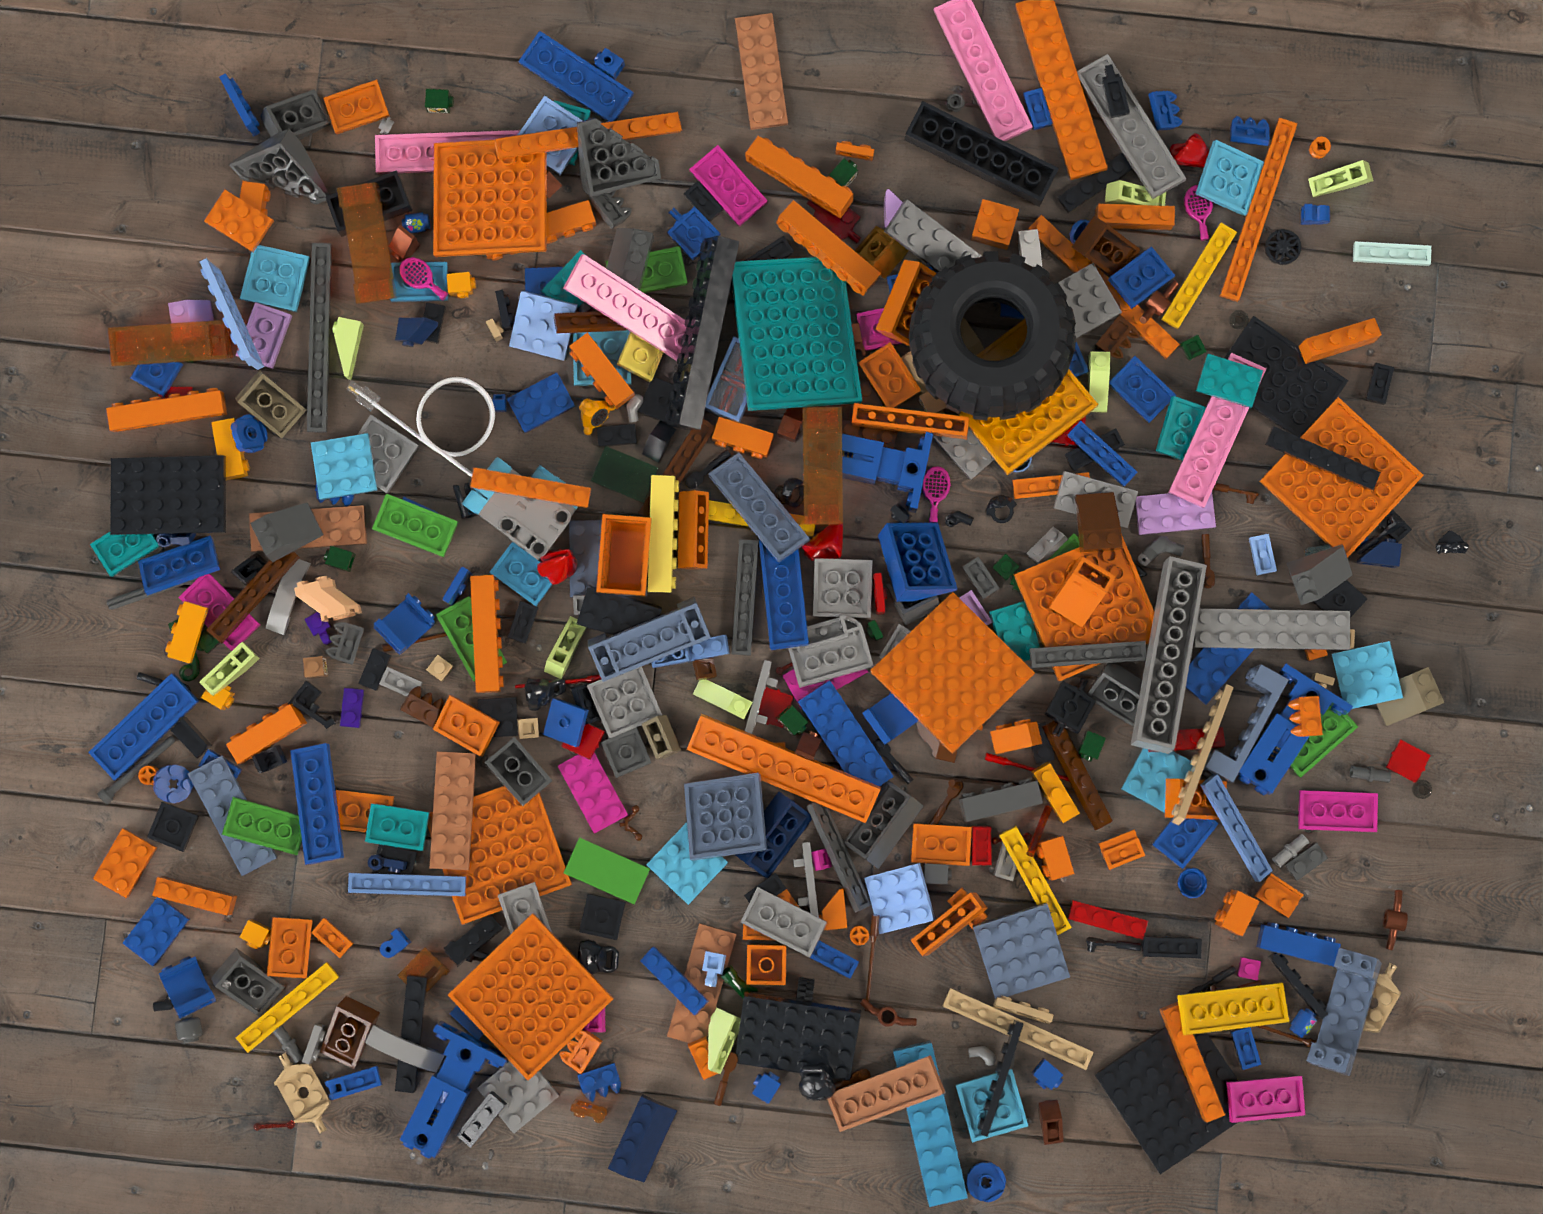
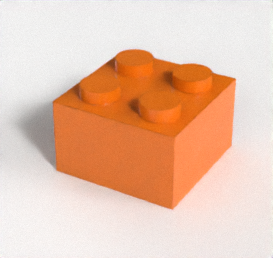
[971,199,1019,250]
[990,719,1042,754]
[1035,836,1074,880]
[1214,889,1259,937]
[747,944,786,985]

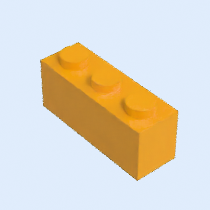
[211,418,250,480]
[165,601,209,664]
[1031,762,1080,823]

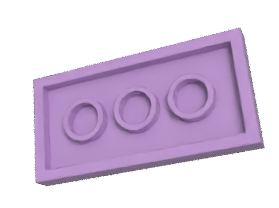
[1135,492,1216,535]

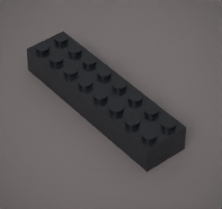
[904,101,1059,207]

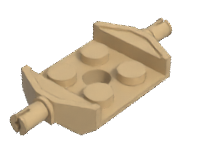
[1363,963,1401,1033]
[274,1053,331,1133]

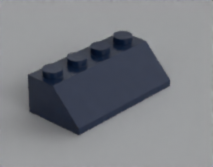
[735,791,812,878]
[608,1094,677,1182]

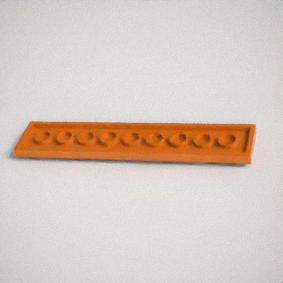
[1015,0,1108,180]
[687,713,881,823]

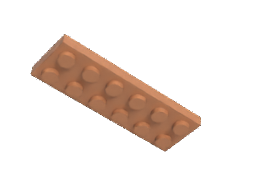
[735,13,788,130]
[249,505,367,552]
[430,752,476,870]
[667,923,737,1043]
[827,1055,945,1132]

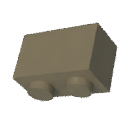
[642,715,681,759]

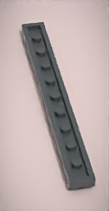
[307,243,332,433]

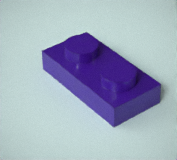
[340,688,364,728]

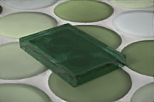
[591,446,659,503]

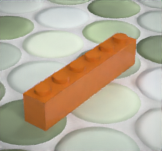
[745,136,853,219]
[486,200,597,261]
[776,200,881,296]
[106,388,227,432]
[852,403,969,440]
[470,468,591,508]
[470,575,504,693]
[1159,1002,1225,1122]

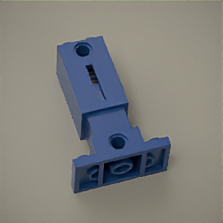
[805,428,933,513]
[1238,664,1353,796]
[400,1021,508,1159]

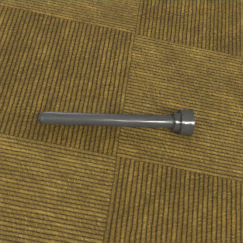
[97,737,175,805]

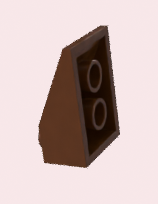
[1072,216,1141,276]
[1075,492,1123,552]
[320,996,380,1069]

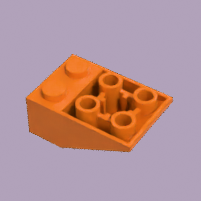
[1049,557,1116,627]

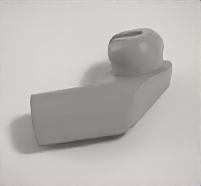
[626,394,643,422]
[968,1046,996,1066]

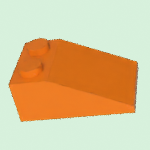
[1165,779,1227,820]

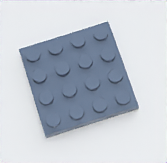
[569,520,647,598]
[684,773,767,861]
[972,903,1070,999]

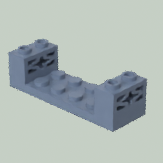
[587,597,711,682]
[1203,665,1289,783]
[1307,948,1382,1076]

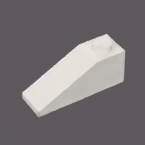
[1018,229,1042,267]

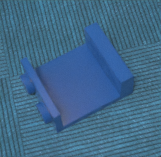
[374,593,435,655]
[862,693,919,745]
[159,956,216,1019]

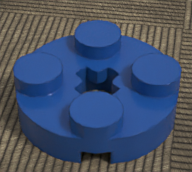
[230,414,267,453]
[153,764,194,803]
[966,1162,1006,1202]

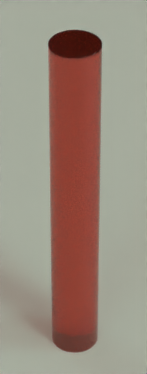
[1026,805,1052,857]

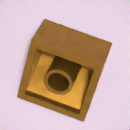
[855,226,909,279]

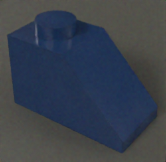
[395,317,439,347]
[1357,539,1402,568]

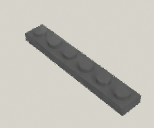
[732,539,759,656]
[1029,641,1146,668]
[807,802,871,913]

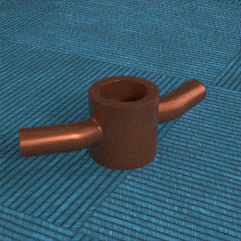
[1139,281,1179,324]
[1383,890,1408,950]
[859,998,917,1027]

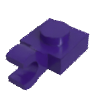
[304,612,332,645]

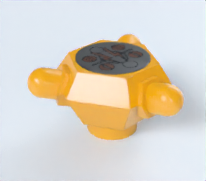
[579,398,616,435]

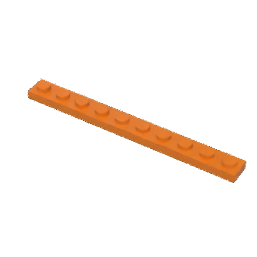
[494,112,682,159]
[1220,118,1298,302]
[1028,215,1180,359]

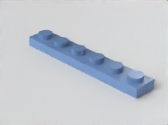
[1200,774,1273,882]
[348,873,466,896]

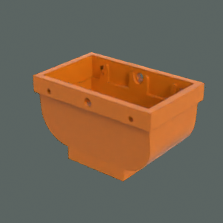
[596,514,652,596]

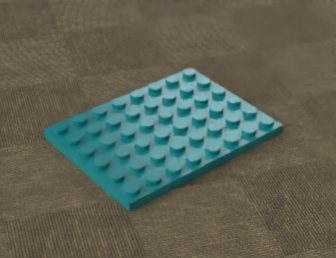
[731,257,862,411]

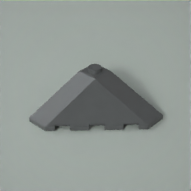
[577,118,661,197]
[229,129,330,204]

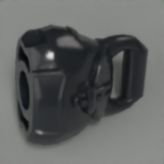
[524,678,566,711]
[577,939,619,976]
[799,1065,836,1101]

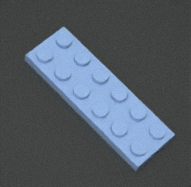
[200,258,264,370]

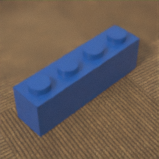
[1256,922,1341,966]

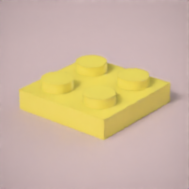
[616,331,663,382]

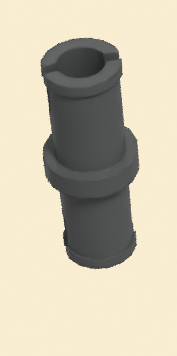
[1350,765,1391,783]
[272,1025,304,1064]

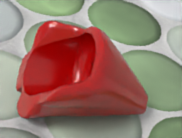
[1170,133,1209,168]
[802,519,843,562]
[537,549,578,585]

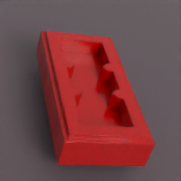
[971,826,992,865]

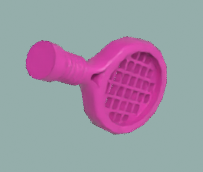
[1184,185,1213,241]
[400,257,448,300]
[922,466,951,523]

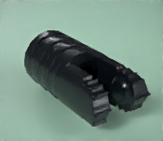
[453,482,477,519]

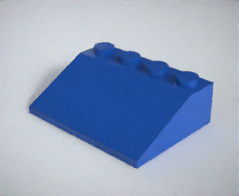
[878,523,957,602]

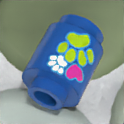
[402,212,431,233]
[1289,1008,1317,1038]

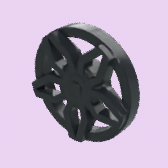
[1265,229,1301,265]

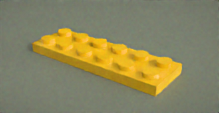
[1177,983,1289,1035]

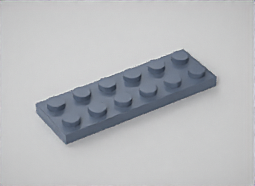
[709,453,810,562]
[188,755,277,876]

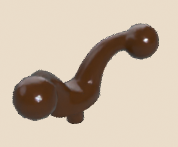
[619,805,642,841]

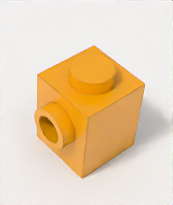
[447,272,476,298]
[201,685,235,710]
[239,919,271,949]

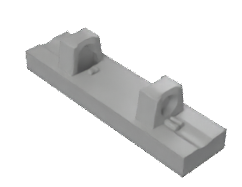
[745,660,778,734]
[793,842,819,917]

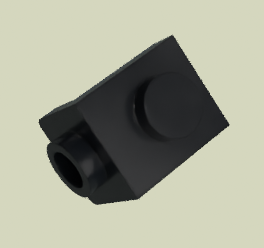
[252,745,287,774]

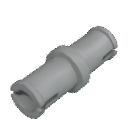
[1272,834,1309,868]

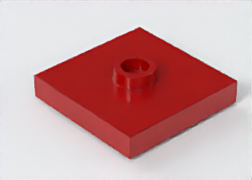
[872,573,887,615]

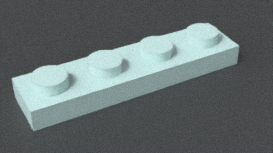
[1353,241,1431,266]

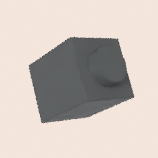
[923,863,952,884]

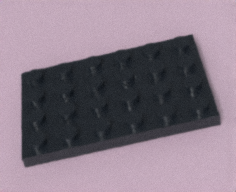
[1224,316,1349,437]
[110,455,226,535]
[736,992,861,1081]

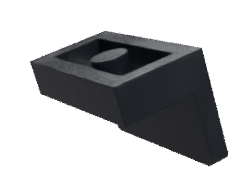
[171,716,212,758]

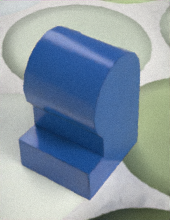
[1301,204,1330,225]
[380,927,411,958]

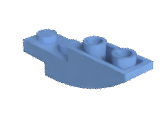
[652,635,730,668]

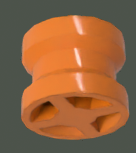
[1309,136,1331,159]
[138,766,159,785]
[849,925,869,946]

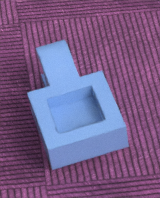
[702,951,726,987]

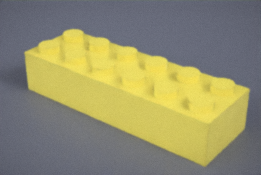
[648,475,679,593]

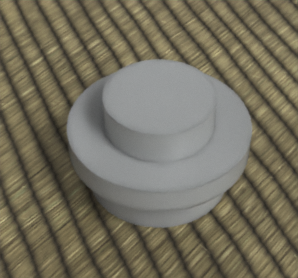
[378,116,394,135]

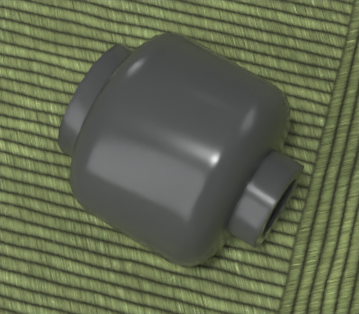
[175,1014,203,1044]

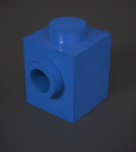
[594,48,625,80]
[1031,1058,1063,1090]
[752,1071,781,1104]

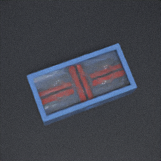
[705,337,747,423]

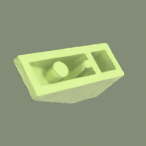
[1308,160,1373,197]
[1105,180,1166,206]
[333,317,364,380]
[1088,352,1110,413]
[544,616,587,679]
[200,642,260,696]
[693,679,753,720]
[708,1008,741,1074]

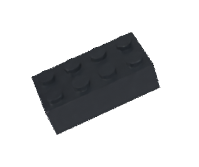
[325,170,413,237]
[577,585,662,635]

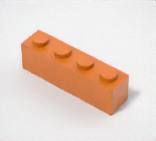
[1095,204,1175,230]
[1299,318,1382,364]
[569,332,635,409]
[678,490,709,570]
[226,703,307,764]
[152,876,237,916]
[911,892,988,956]

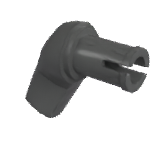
[1138,536,1185,566]

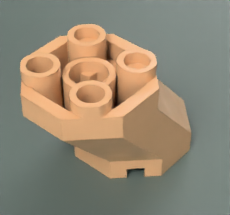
[294,576,362,622]

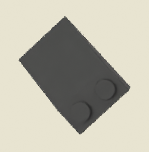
[260,89,332,140]
[250,503,324,562]
[1287,544,1353,605]
[485,737,552,806]
[211,948,285,1017]

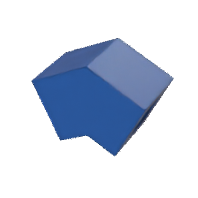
[492,394,506,412]

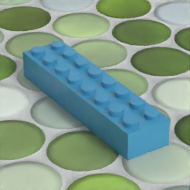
[893,1041,968,1207]

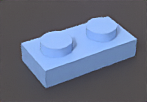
[1248,534,1277,575]

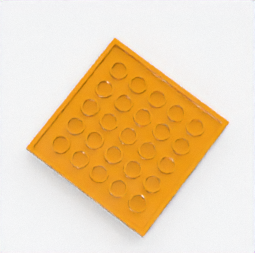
[957,319,1098,475]

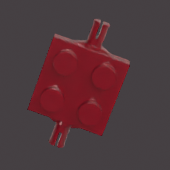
[806,200,862,244]

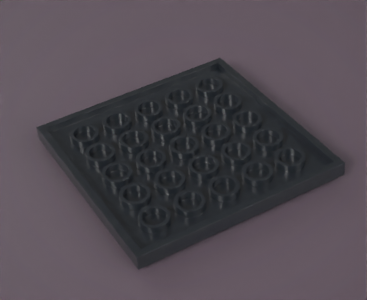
[1094,1027,1238,1175]

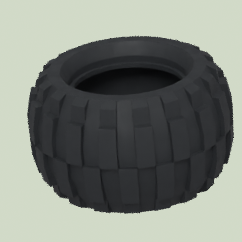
[909,251,1076,421]

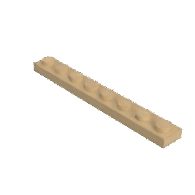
[1172,684,1234,825]
[942,988,1094,1070]

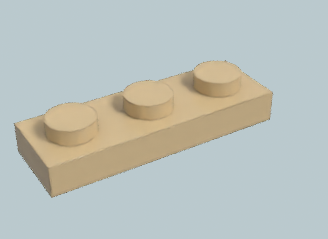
[993,996,1054,1024]

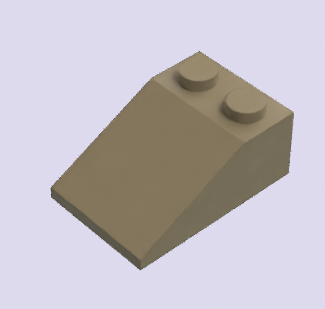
[235,370,306,438]
[1376,667,1445,726]

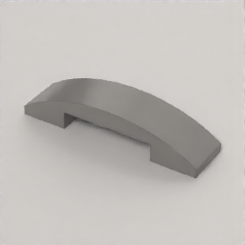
[266,559,311,635]
[365,1024,445,1072]

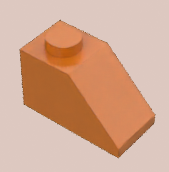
[819,888,847,930]

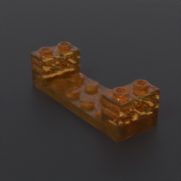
[337,182,397,304]
[108,320,233,366]
[803,407,843,525]

